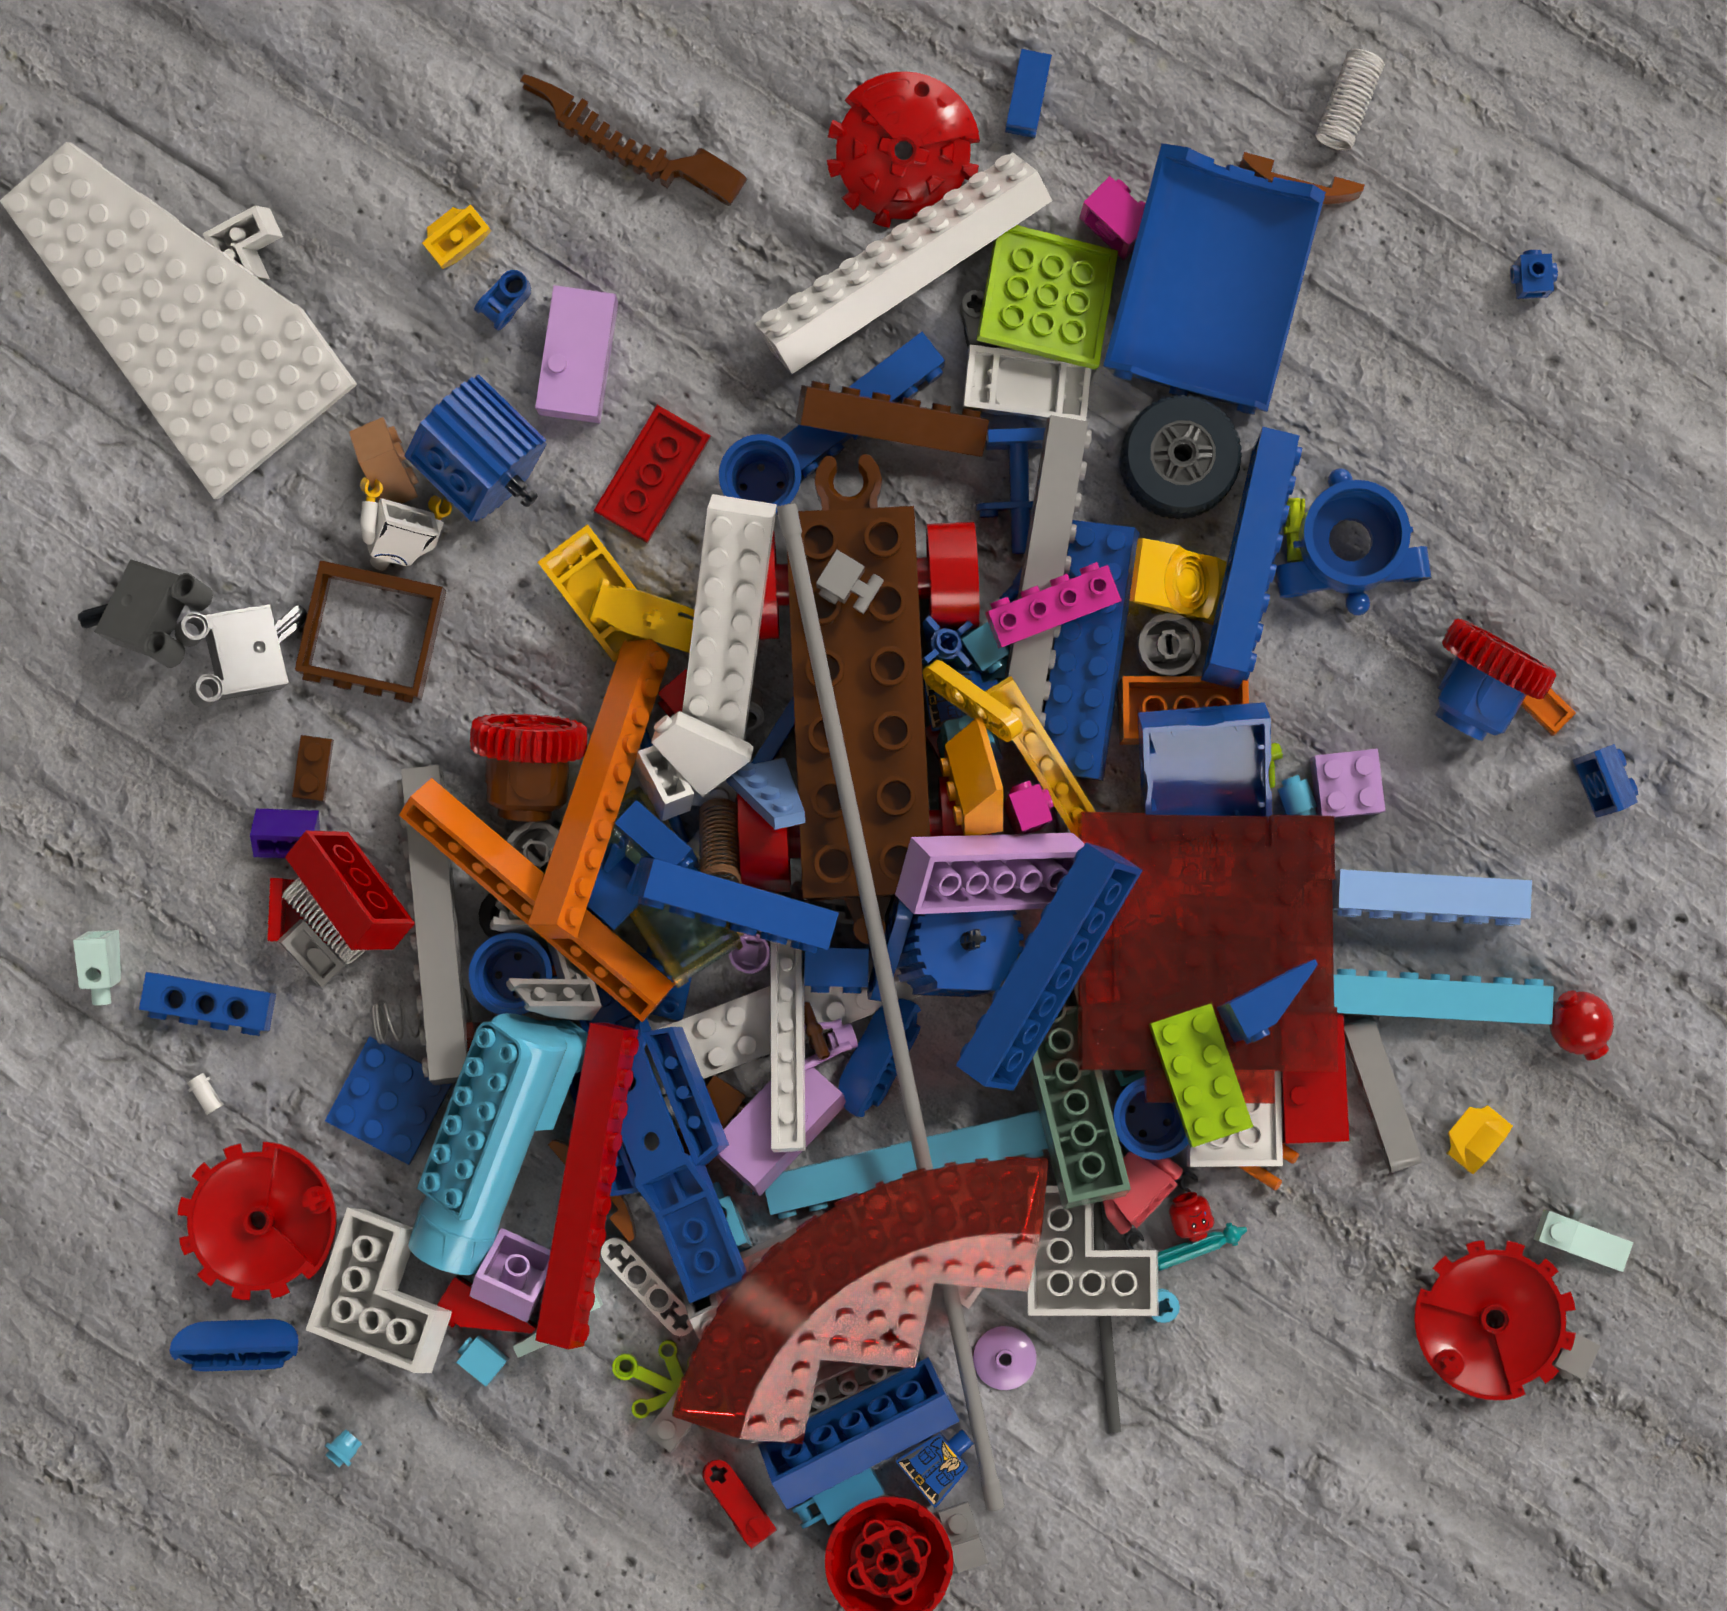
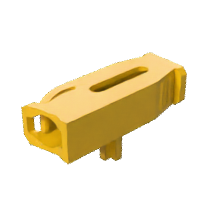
[588,578,695,653]

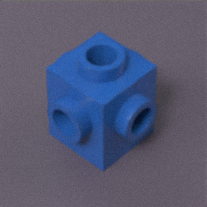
[1510,250,1558,299]

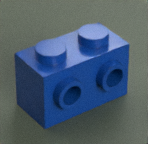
[804,948,869,994]

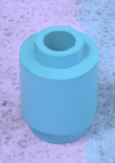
[1277,775,1317,823]

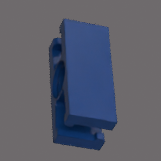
[1005,49,1052,138]

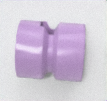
[729,934,770,974]

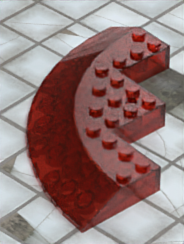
[672,1157,1048,1444]

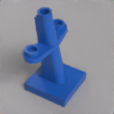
[976,428,1045,554]

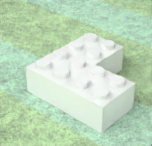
[1027,1186,1159,1316]
[306,1208,452,1373]

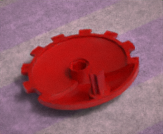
[827,71,980,228]
[177,1142,337,1300]
[1414,1240,1576,1400]

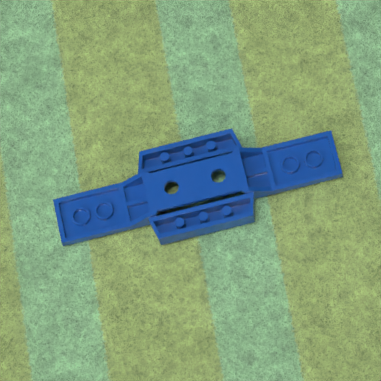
[569,923,749,1303]

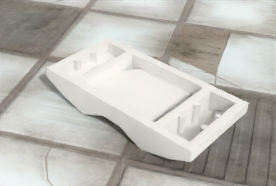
[963,344,1091,421]

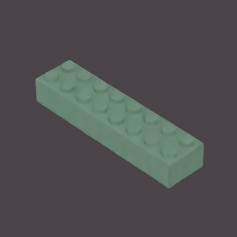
[1017,954,1131,1210]

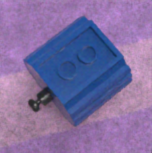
[404,375,547,522]
[896,910,1024,997]

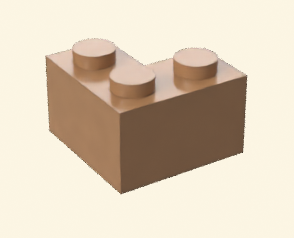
[349,417,419,504]

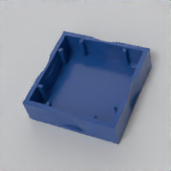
[1138,702,1273,843]

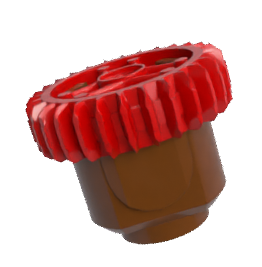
[470,713,588,822]

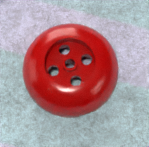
[825,1496,953,1611]

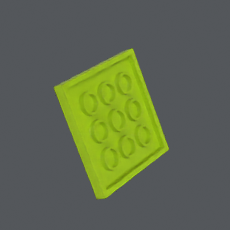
[976,225,1118,370]

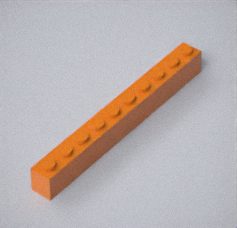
[528,639,670,939]
[399,778,675,1022]

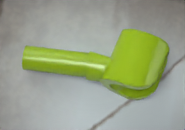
[1269,743,1283,788]

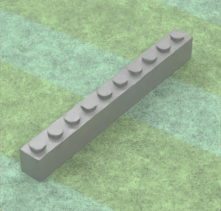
[1004,415,1092,727]
[397,765,469,1085]

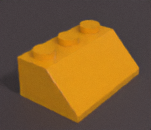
[940,717,1003,836]

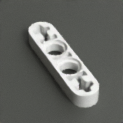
[601,1237,693,1336]

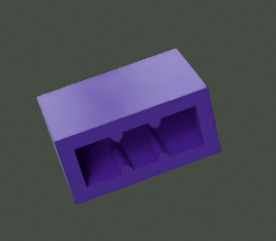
[250,808,320,858]

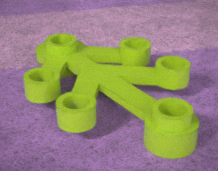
[612,1340,728,1422]

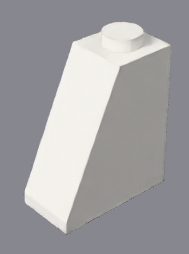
[651,711,754,797]

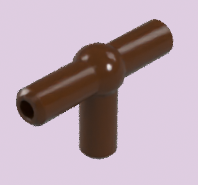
[804,1001,830,1060]

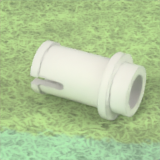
[187,1073,224,1115]

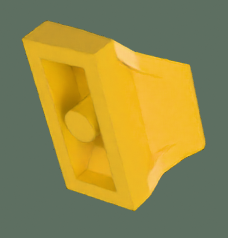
[422,204,491,269]
[1446,1105,1513,1174]

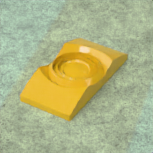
[537,524,645,662]
[1129,538,1227,625]

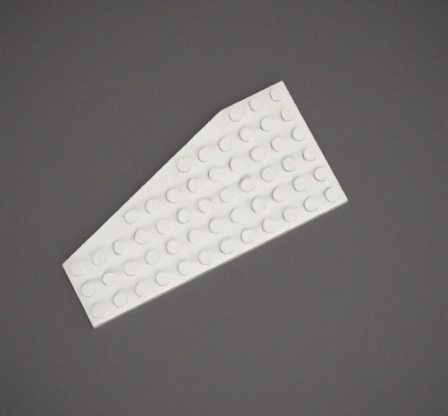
[0,142,357,499]

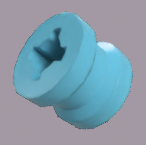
[1151,1289,1180,1323]

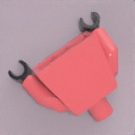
[1103,1151,1198,1249]

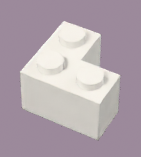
[203,205,283,282]

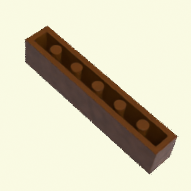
[795,381,989,457]

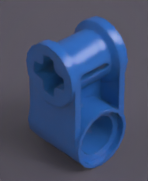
[474,270,532,331]

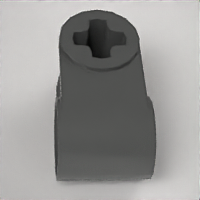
[960,290,1000,349]

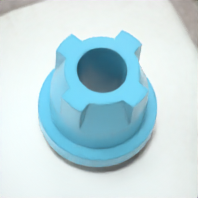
[325,1429,362,1468]

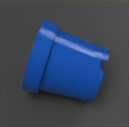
[719,434,801,516]
[469,933,552,1015]
[1113,1076,1189,1160]

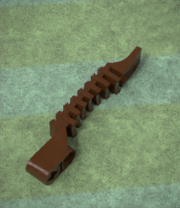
[520,74,748,206]

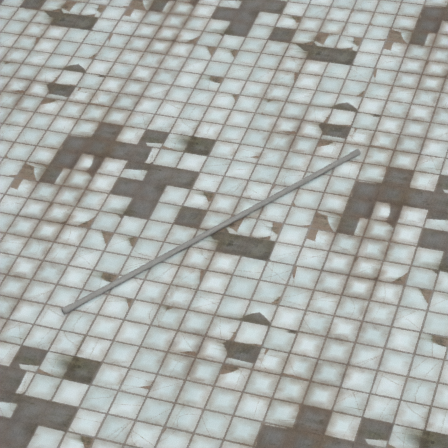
[777,503,1005,1511]

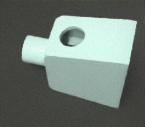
[73,930,121,1005]

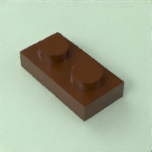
[292,735,334,802]

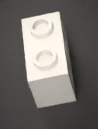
[634,745,694,822]

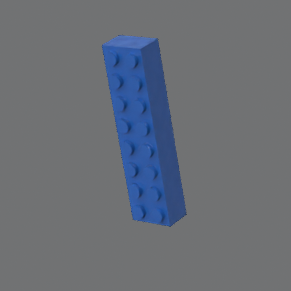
[1201,427,1303,689]
[1044,520,1139,781]
[956,843,1143,1091]

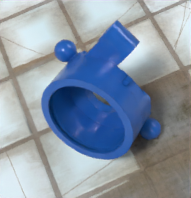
[1276,468,1432,615]

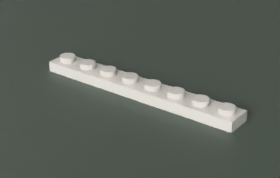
[770,940,806,1153]

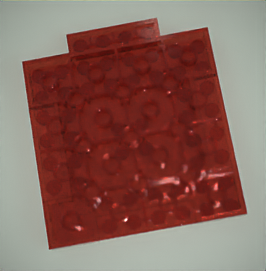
[1078,812,1338,1104]

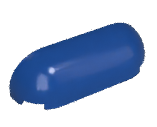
[839,999,921,1117]
[169,1319,299,1371]

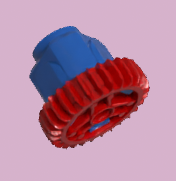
[1435,618,1556,741]

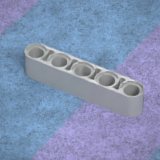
[1344,1016,1422,1173]

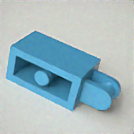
[792,1467,884,1529]

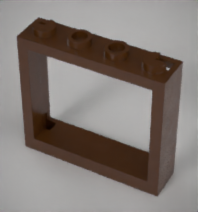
[295,560,447,703]

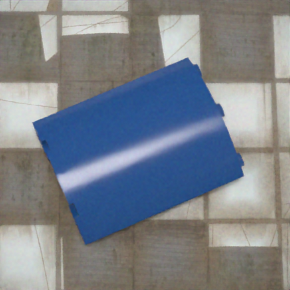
[1103,143,1326,415]

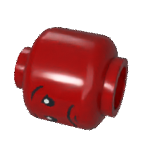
[1168,1192,1215,1242]

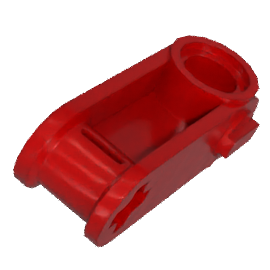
[702,1460,777,1550]

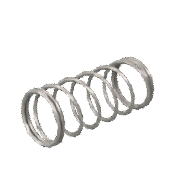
[371,988,473,1044]

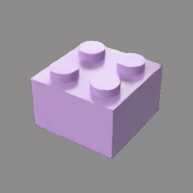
[1310,749,1386,821]
[469,1228,551,1322]

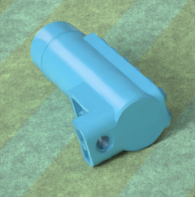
[408,1013,588,1275]

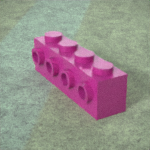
[985,562,1122,649]
[1003,781,1054,834]

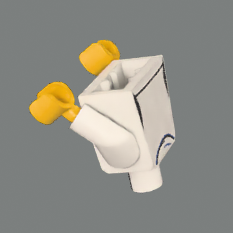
[360,477,452,571]

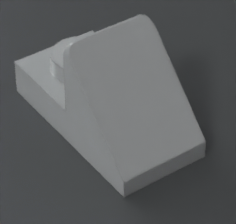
[938,1501,988,1573]

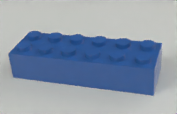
[630,857,839,954]
[758,1357,960,1510]

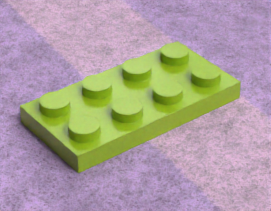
[1149,1003,1253,1148]

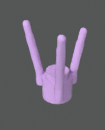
[804,1019,858,1071]

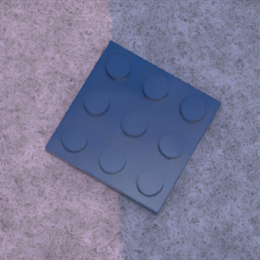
[325,1036,453,1165]

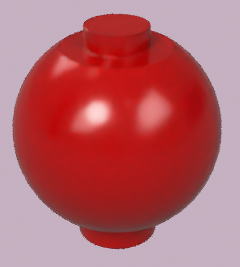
[1549,990,1614,1061]

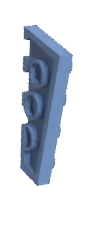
[726,758,805,830]

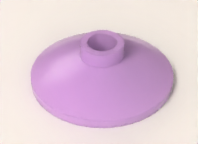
[973,1326,1037,1390]

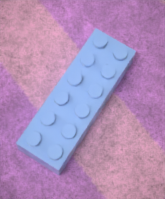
[1329,869,1532,926]

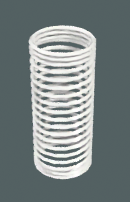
[1315,49,1385,151]
[282,877,366,964]

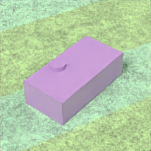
[535,285,618,424]
[716,1060,846,1196]

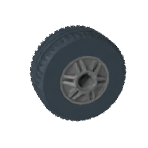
[1119,395,1242,519]

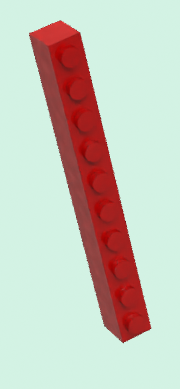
[535,1023,639,1350]

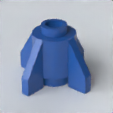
[922,616,973,671]

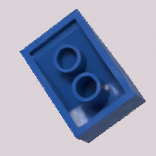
[1573,744,1638,818]
[1217,959,1318,1044]

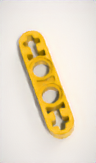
[922,660,1023,742]

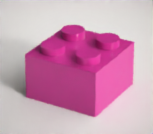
[1079,176,1146,260]

